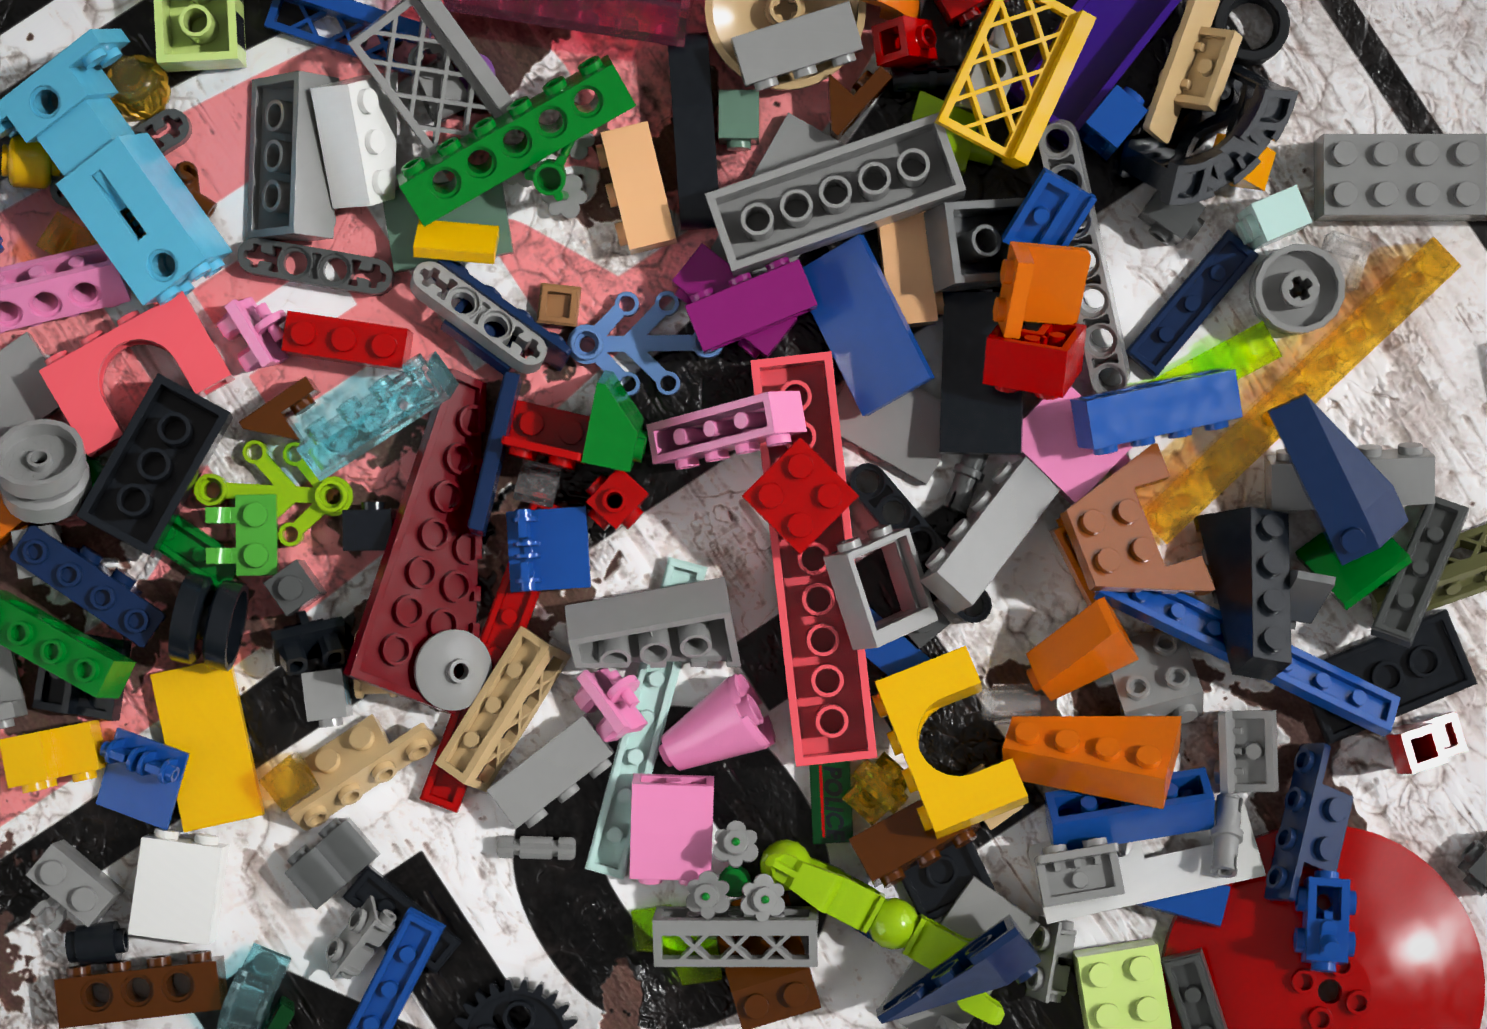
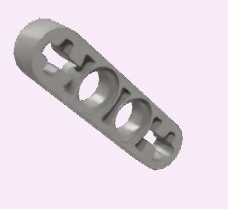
[410,261,547,374]

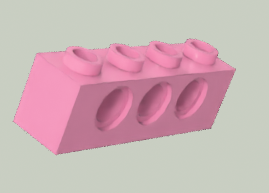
[0,244,131,334]

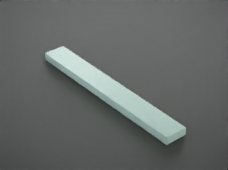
[585,557,708,879]

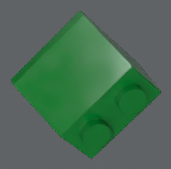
[581,370,648,472]

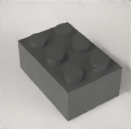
[924,198,1025,293]

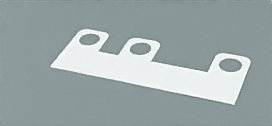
[1028,804,1266,924]

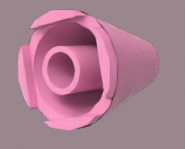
[658,674,776,771]

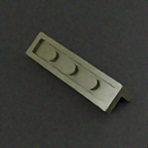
[1368,524,1487,620]

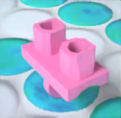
[216,297,289,372]
[573,668,648,742]

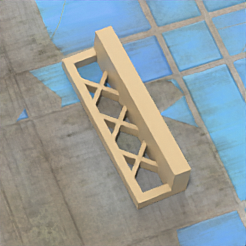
[435,626,572,792]

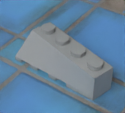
[565,577,741,668]

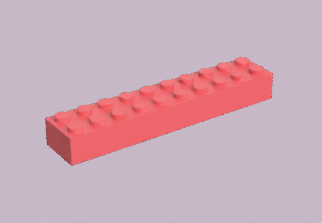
[750,351,877,767]

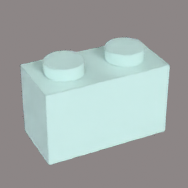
[1235,184,1313,251]

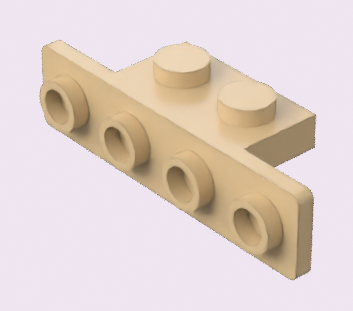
[1143,0,1243,144]
[287,714,440,831]

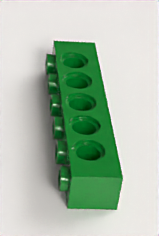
[397,55,636,227]

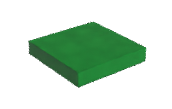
[1295,532,1412,610]

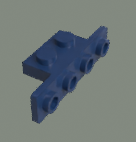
[432,259,572,375]
[10,525,166,647]
[1264,743,1354,902]

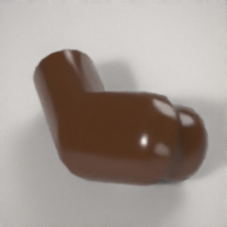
[174,161,217,218]

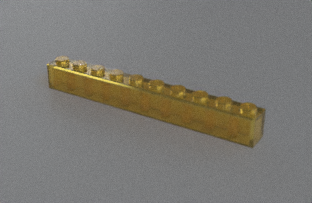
[1142,236,1461,545]

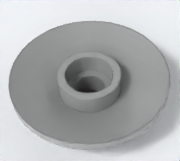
[414,629,492,711]

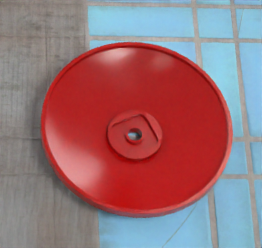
[1161,826,1485,1029]

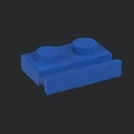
[1001,167,1097,246]

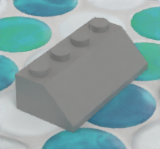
[246,71,339,241]

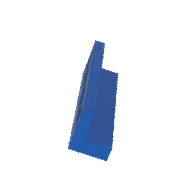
[264,0,432,76]

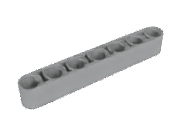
[1039,119,1130,393]

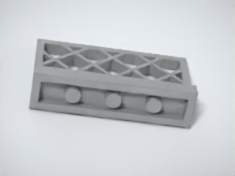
[347,0,514,174]

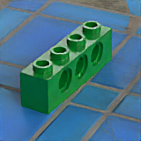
[0,590,136,699]

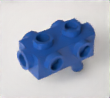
[1293,870,1357,973]

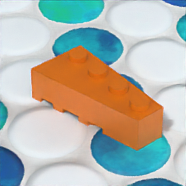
[1002,716,1182,809]

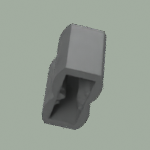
[285,817,381,910]

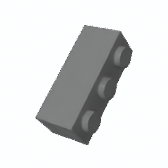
[731,1,863,92]
[487,713,615,829]

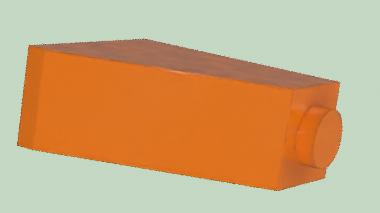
[1026,597,1139,701]

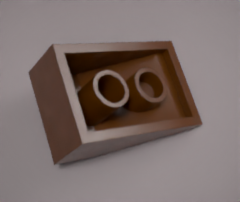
[716,891,821,1029]

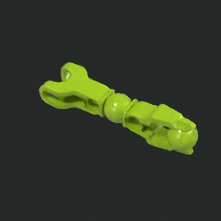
[760,840,1005,1025]

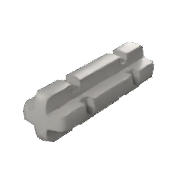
[496,835,576,860]

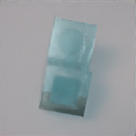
[217,943,291,1029]

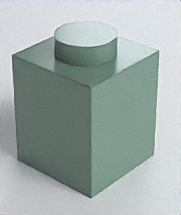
[718,90,759,151]

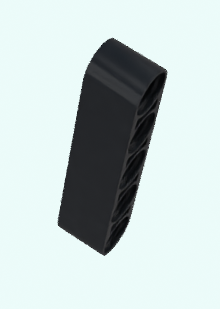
[667,32,719,230]
[848,463,992,623]

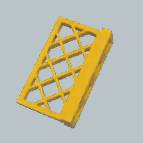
[934,0,1096,169]

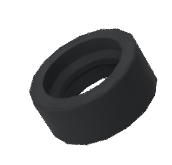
[1211,0,1290,67]

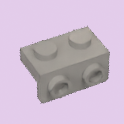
[1213,710,1279,793]
[1034,837,1125,908]

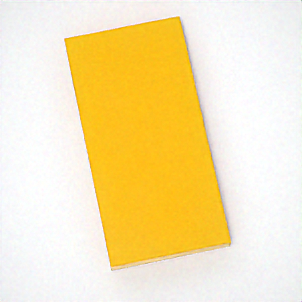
[150,662,265,832]

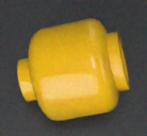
[1,135,60,189]

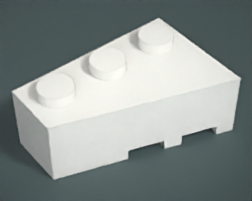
[310,72,398,209]

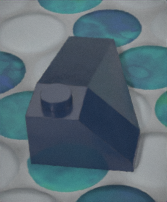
[1267,393,1409,566]
[876,914,1041,1024]

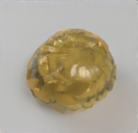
[107,54,171,120]

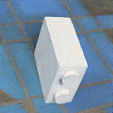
[128,828,230,945]

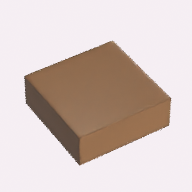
[536,283,582,328]

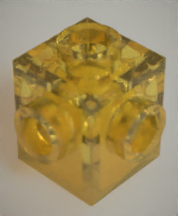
[842,751,909,825]

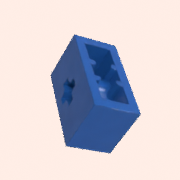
[1078,85,1149,161]

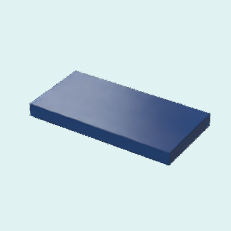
[803,234,935,416]

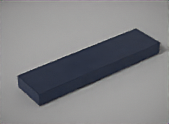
[1126,229,1259,378]
[468,371,522,537]

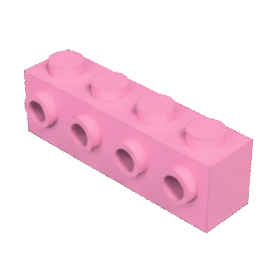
[646,391,807,470]

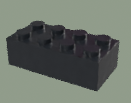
[76,373,233,558]

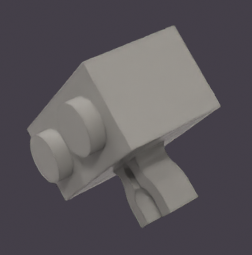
[26,839,125,932]

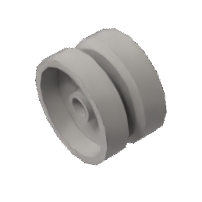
[1249,244,1345,335]
[0,419,92,524]

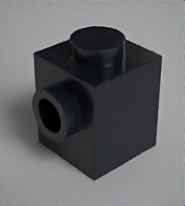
[342,502,396,551]

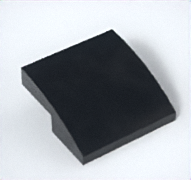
[32,633,132,721]

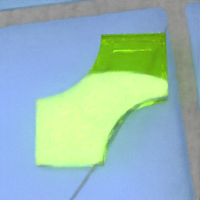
[631,904,722,985]

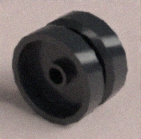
[168,573,249,671]

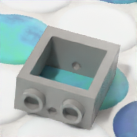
[823,524,938,650]

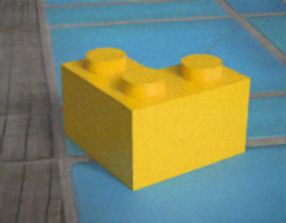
[0,719,107,794]

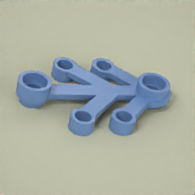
[567,291,723,397]

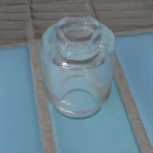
[981,683,1041,725]

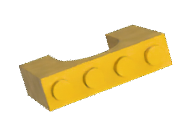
[871,646,1029,839]

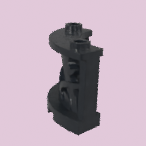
[1117,64,1299,206]

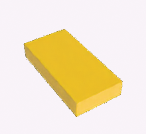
[413,220,499,264]

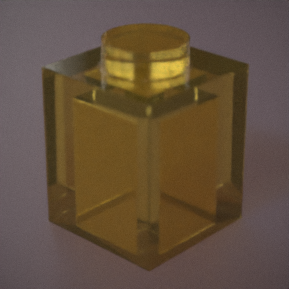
[258,752,319,812]

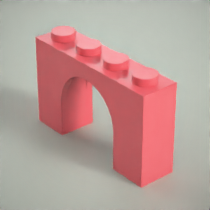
[39,291,235,459]

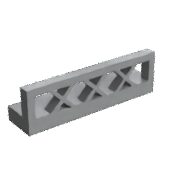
[652,906,819,967]

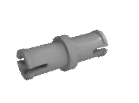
[1210,793,1244,878]

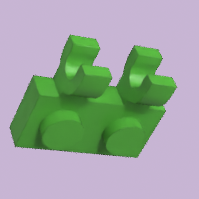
[205,494,279,576]

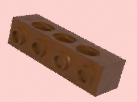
[54,950,229,1029]

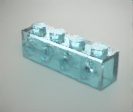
[296,351,459,482]

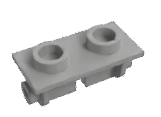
[325,895,397,980]
[1025,915,1077,1003]

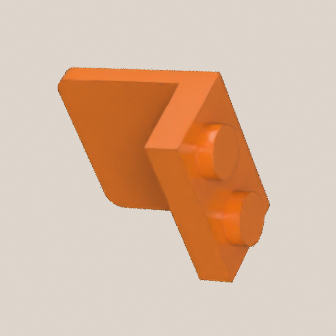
[993,241,1091,339]

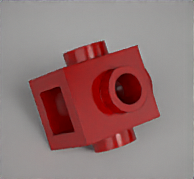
[586,470,649,531]

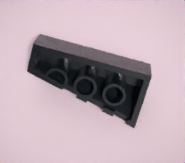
[1193,507,1292,681]

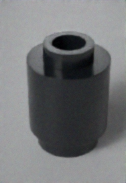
[65,921,129,966]

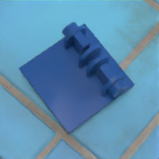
[506,506,591,592]
[96,727,190,830]

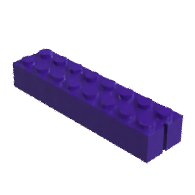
[1006,0,1181,147]

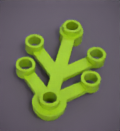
[194,440,353,547]

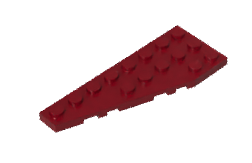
[343,368,487,714]

